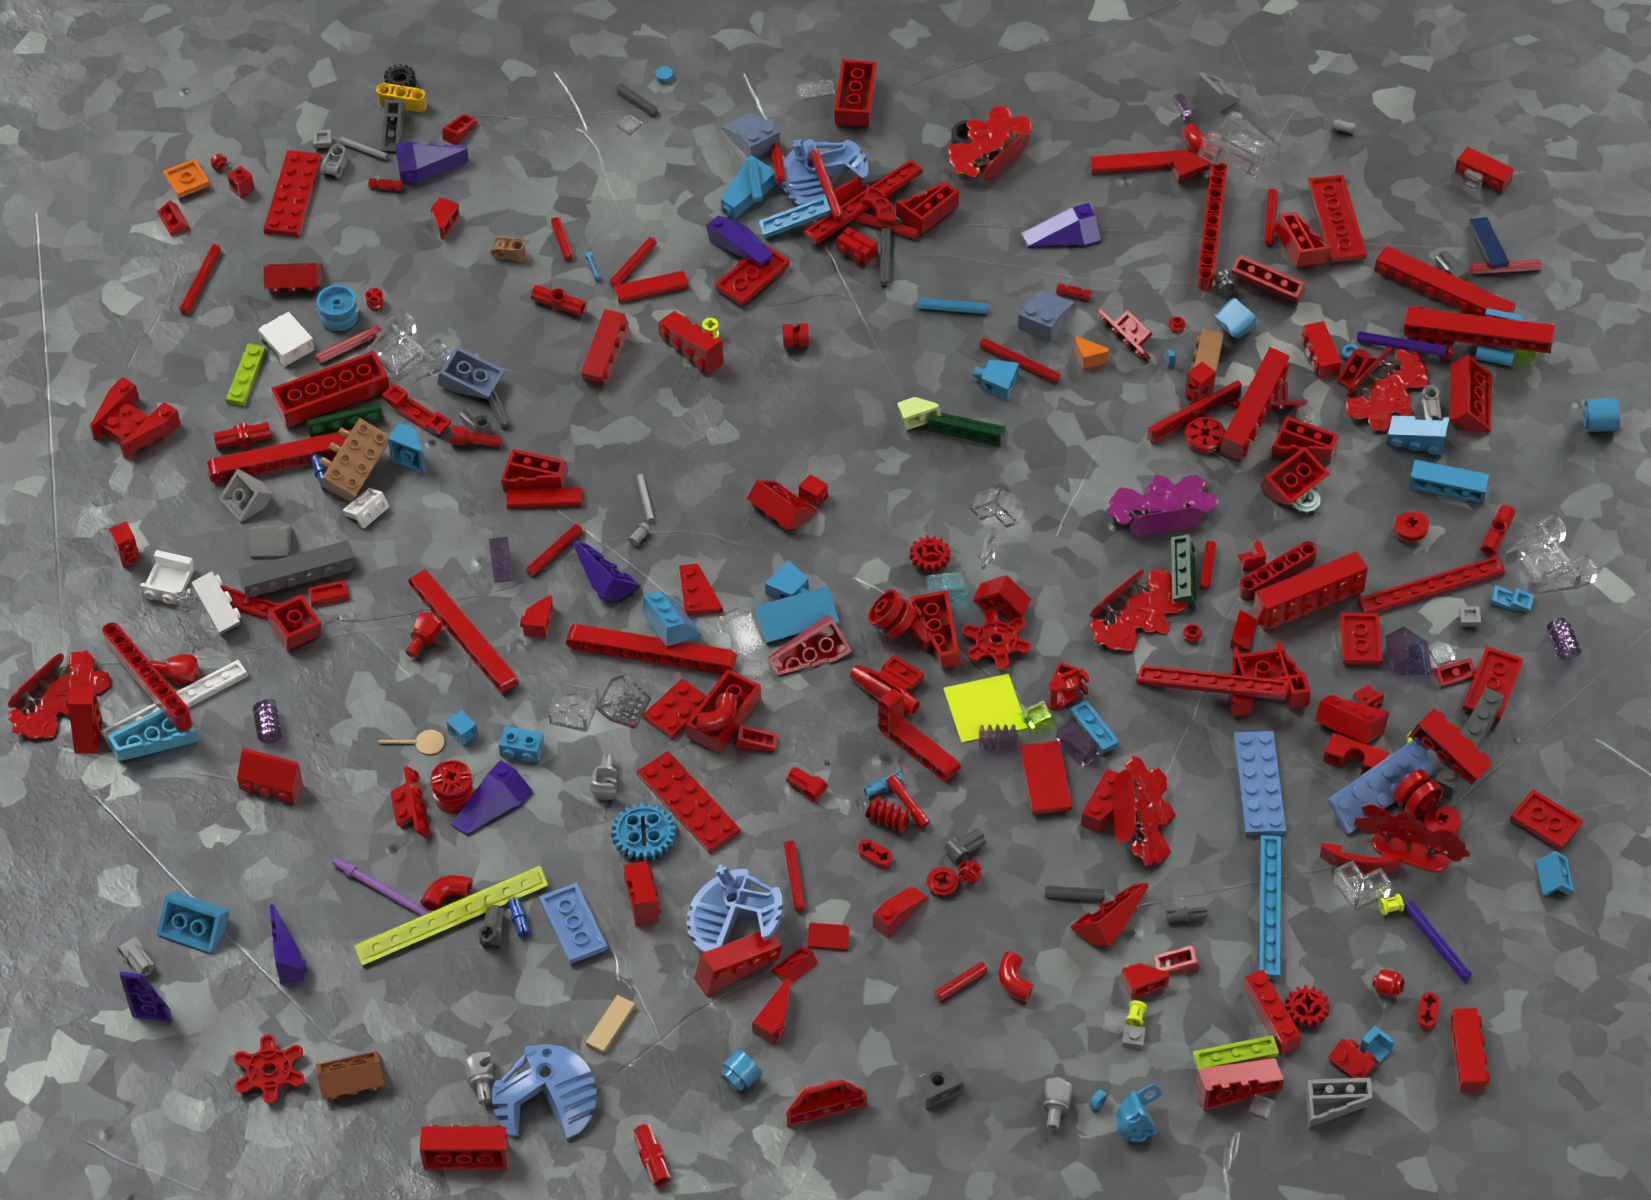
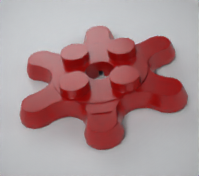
[962,609,1031,670]
[233,1034,305,1104]

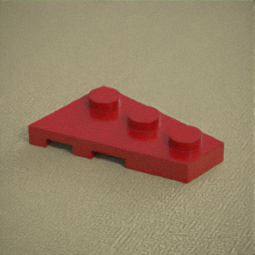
[679,564,723,616]

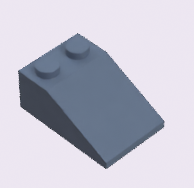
[722,112,780,158]
[1018,290,1075,342]
[437,346,505,399]

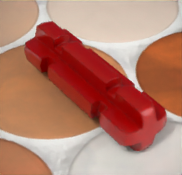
[368,178,403,191]
[1056,283,1092,301]

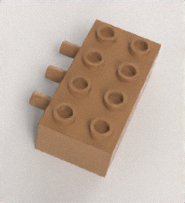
[319,418,390,503]

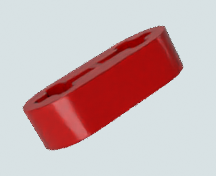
[858,840,892,869]
[1417,992,1439,1031]

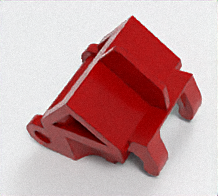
[1047,662,1089,710]

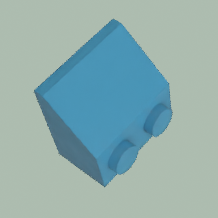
[388,423,426,474]

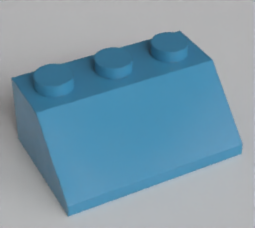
[642,591,702,646]
[157,892,230,953]

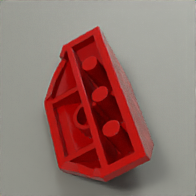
[786,1079,867,1127]

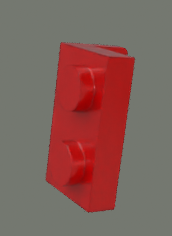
[1327,1038,1379,1078]

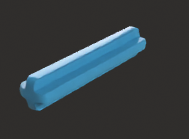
[747,158,762,202]

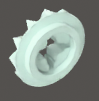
[1292,489,1320,513]

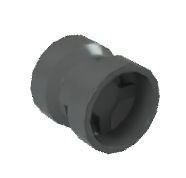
[1214,270,1237,295]

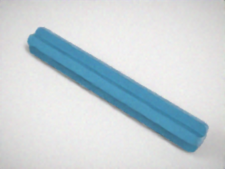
[917,298,989,314]

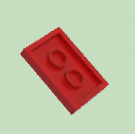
[1339,613,1382,665]
[643,678,707,740]
[1510,789,1583,851]

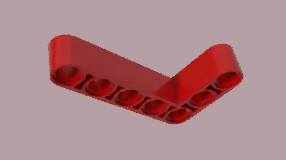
[877,689,961,782]

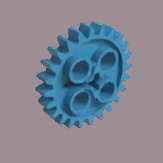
[611,802,676,862]

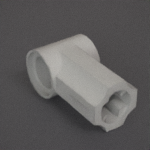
[1421,385,1442,420]
[117,936,155,977]

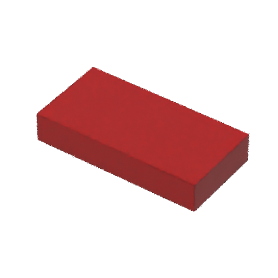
[308,580,349,607]

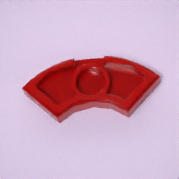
[863,185,896,226]

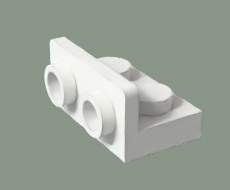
[342,488,389,529]

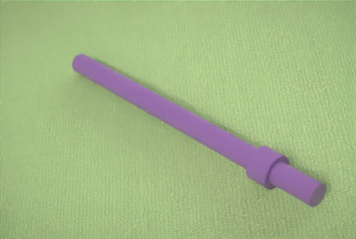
[332,858,430,916]

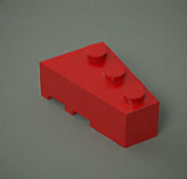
[896,182,959,234]
[66,687,104,754]
[1315,695,1390,744]

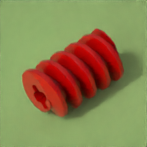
[865,796,910,834]

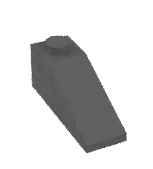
[381,99,406,152]

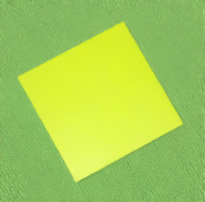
[943,674,1027,742]

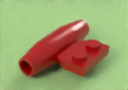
[849,655,924,716]

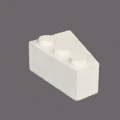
[192,571,242,635]

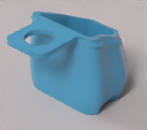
[1213,298,1258,338]
[1116,1084,1162,1142]

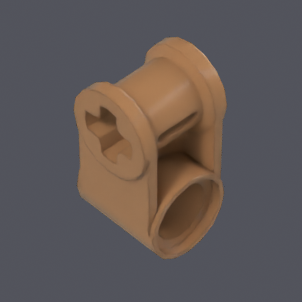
[491,236,527,262]

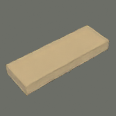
[586,995,635,1054]

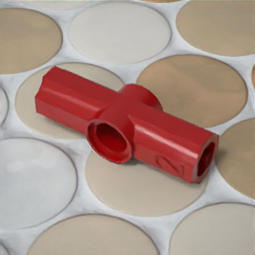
[531,285,586,316]
[213,422,271,449]
[1480,504,1516,557]
[633,1124,671,1187]

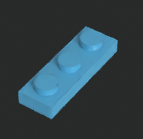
[1070,700,1119,754]

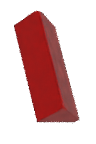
[834,176,864,206]
[157,200,190,236]
[1230,610,1258,652]
[1432,658,1476,687]
[807,922,850,951]
[771,946,818,984]

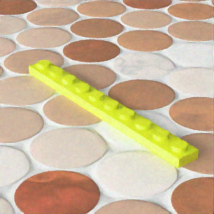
[354,866,548,965]

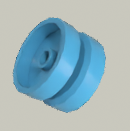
[317,285,359,331]

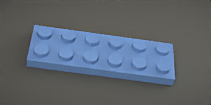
[1234,731,1286,836]
[1327,738,1437,834]

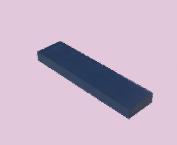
[1469,217,1509,269]

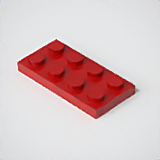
[715,244,790,306]
[1462,646,1524,722]

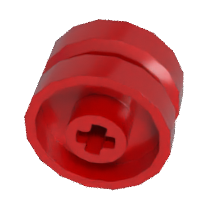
[867,589,916,639]
[1392,769,1444,820]

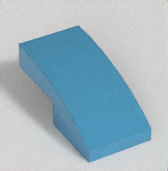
[1489,585,1534,612]

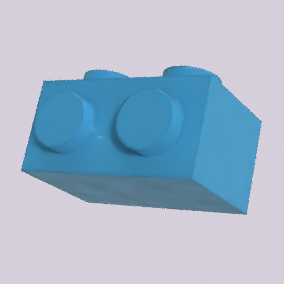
[499,726,544,763]

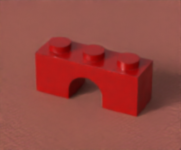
[1323,733,1389,775]

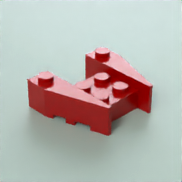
[90,377,181,459]
[1228,640,1311,717]

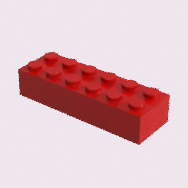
[1219,347,1291,462]
[271,351,389,428]
[1252,551,1368,631]

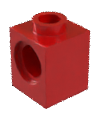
[227,166,255,198]
[798,474,829,508]

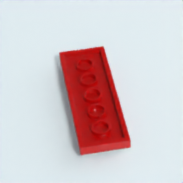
[263,150,322,237]
[1308,174,1367,263]
[636,751,740,854]

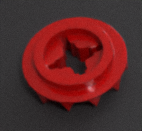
[926,867,959,897]

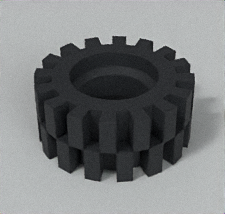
[384,64,416,88]

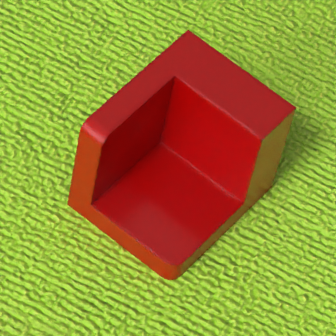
[1238,541,1266,571]

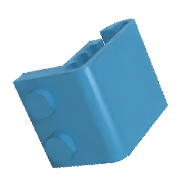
[1475,308,1523,367]

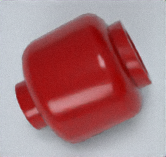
[1372,969,1405,998]

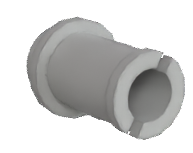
[1332,118,1356,134]
[628,522,651,547]

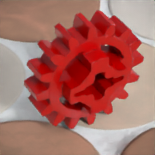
[910,535,951,573]
[1285,985,1330,1029]

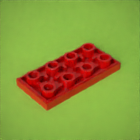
[1020,741,1072,815]

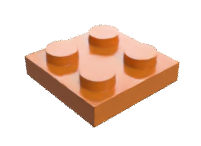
[163,158,210,199]

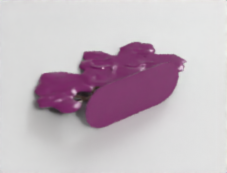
[1107,475,1218,536]

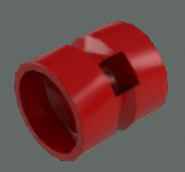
[782,323,809,348]

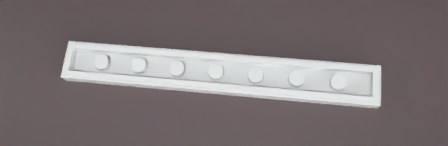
[100,660,248,749]

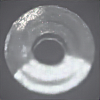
[1296,406,1314,423]

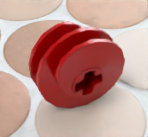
[1394,512,1429,543]
[1423,805,1460,834]

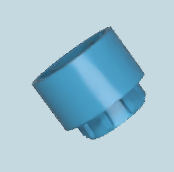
[720,1049,762,1091]

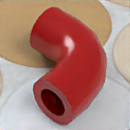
[1182,124,1219,161]
[697,693,737,732]
[420,875,473,911]
[998,951,1034,1003]

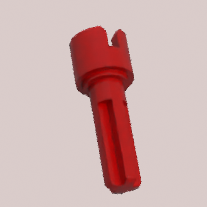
[449,425,502,448]

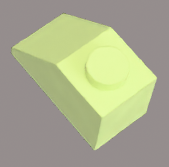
[897,397,941,430]

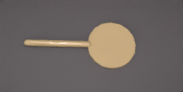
[378,730,445,755]

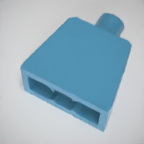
[973,360,1019,401]
[765,560,809,600]

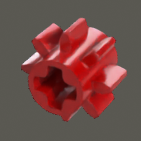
[957,860,982,885]

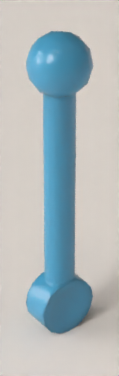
[585,252,600,280]

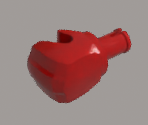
[405,612,443,658]
[150,654,200,686]

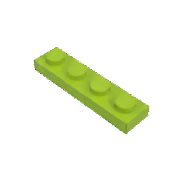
[226,343,266,406]
[1192,1035,1279,1070]

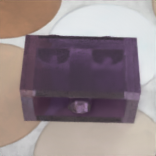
[489,537,513,583]
[1056,720,1099,768]

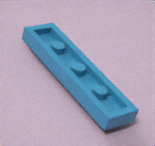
[759,196,832,238]

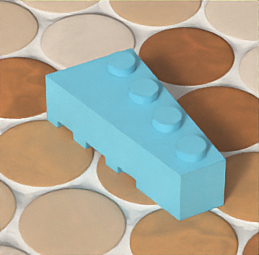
[108,710,198,762]

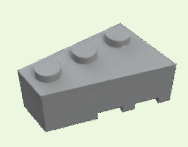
[1305,1078,1373,1128]

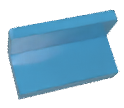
[1536,851,1574,896]

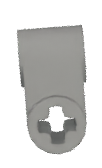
[320,144,348,178]

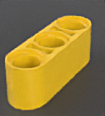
[376,83,427,112]

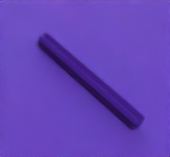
[1357,331,1447,356]
[1404,901,1472,981]

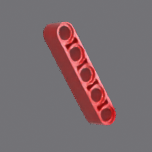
[1238,541,1317,601]

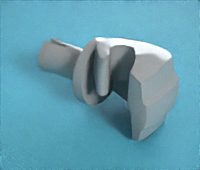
[591,753,618,800]
[465,1052,494,1105]
[1043,1077,1072,1131]

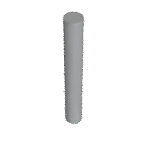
[339,137,388,160]
[636,474,655,523]

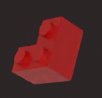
[973,575,1031,620]

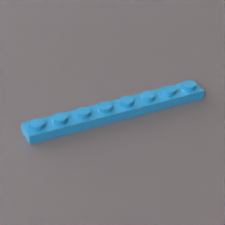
[1259,835,1281,979]

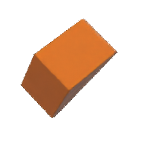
[1074,336,1110,369]

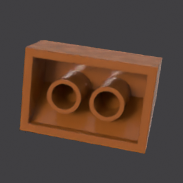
[316,1051,384,1100]

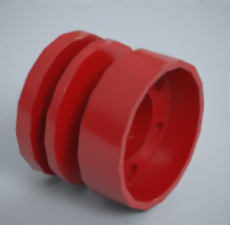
[430,760,474,813]

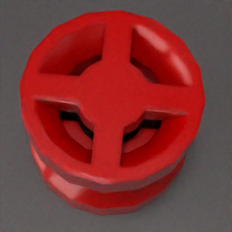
[365,288,384,311]

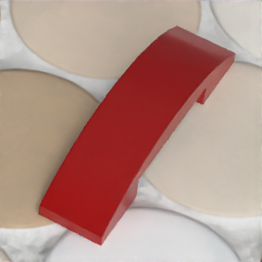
[382,383,452,435]
[1320,843,1402,874]

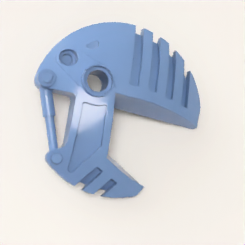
[782,139,869,206]
[687,864,784,953]
[492,1044,597,1140]

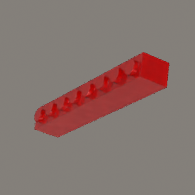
[1374,245,1516,316]
[1404,307,1555,354]

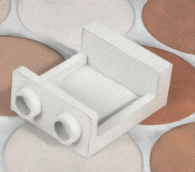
[258,312,315,367]
[140,550,195,605]

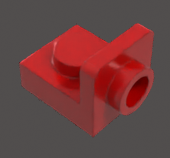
[1353,685,1384,709]

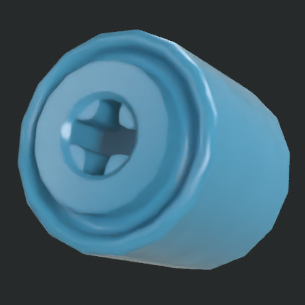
[1582,397,1620,433]

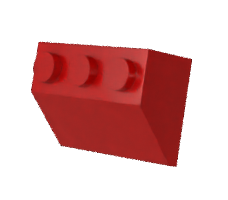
[263,263,322,291]
[1259,446,1330,505]
[746,480,817,530]
[237,748,303,803]

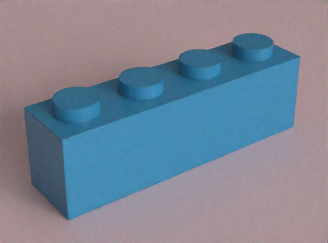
[1409,460,1489,503]

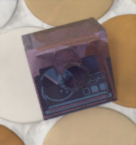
[1385,626,1432,675]

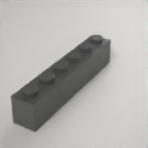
[238,540,356,598]
[1435,687,1504,799]

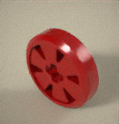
[1184,417,1225,454]

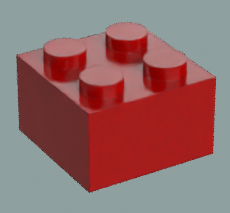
[268,595,321,651]

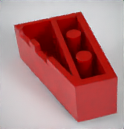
[1275,212,1333,268]
[1272,416,1339,461]
[501,448,568,491]
[1081,768,1138,833]
[623,861,662,926]

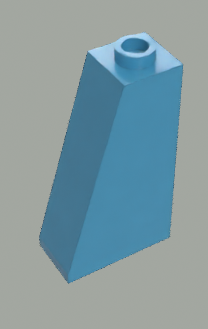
[721,155,777,220]

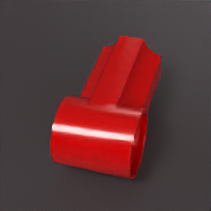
[786,767,828,802]

